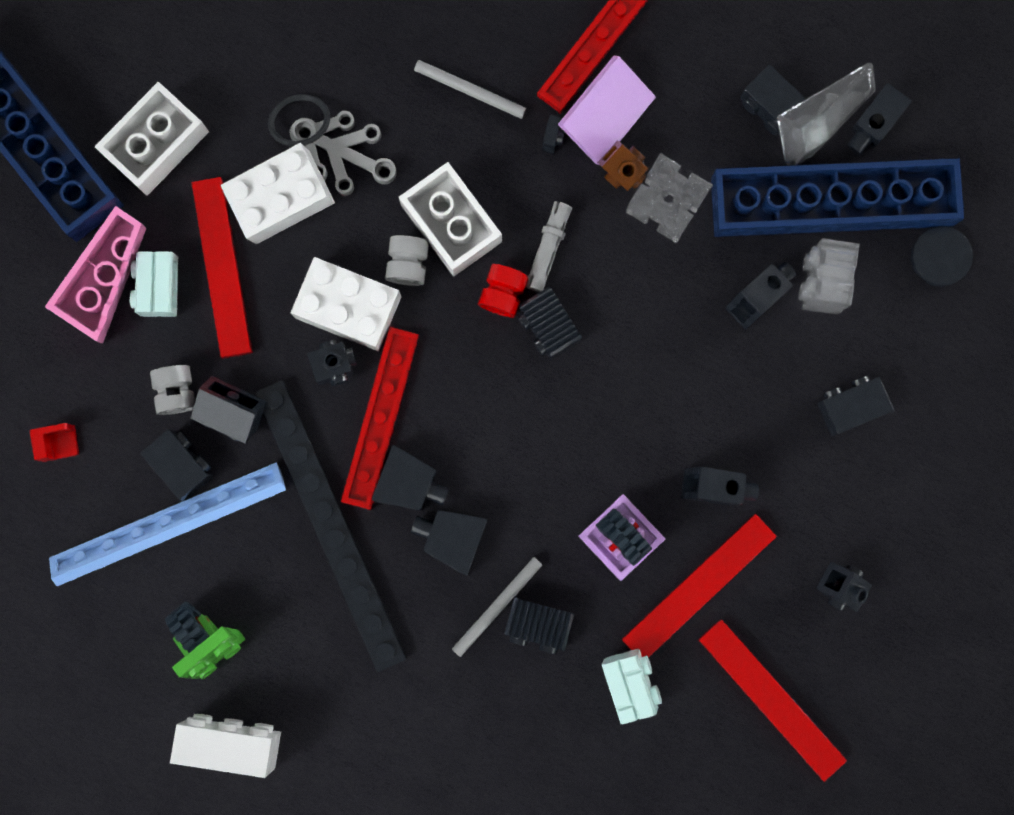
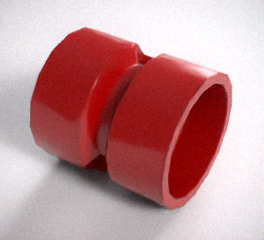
[478,264,529,318]

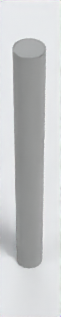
[414,60,527,119]
[452,557,542,657]

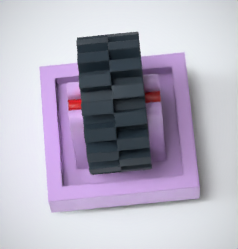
[578,494,665,581]

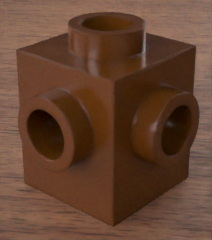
[597,140,649,191]

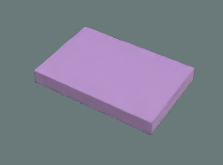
[558,56,656,165]

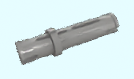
[526,201,572,292]

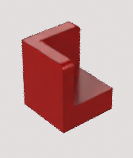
[30,423,79,462]

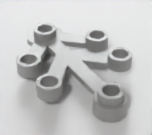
[290,111,397,196]

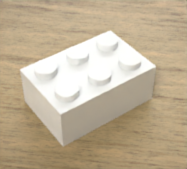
[95,82,209,196]
[221,143,335,244]
[399,162,502,277]
[291,257,401,352]
[170,714,281,778]

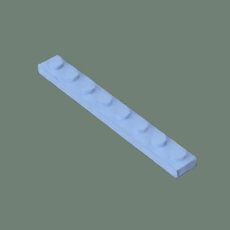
[49,462,286,586]

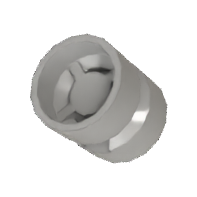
[385,235,429,286]
[150,365,195,415]

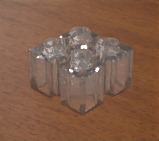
[626,153,712,243]
[799,238,859,315]

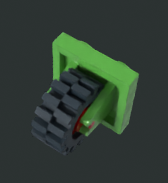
[165,602,246,679]

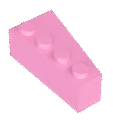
[45,206,146,344]

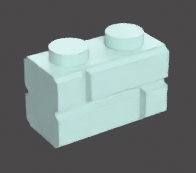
[130,252,178,317]
[602,649,662,724]

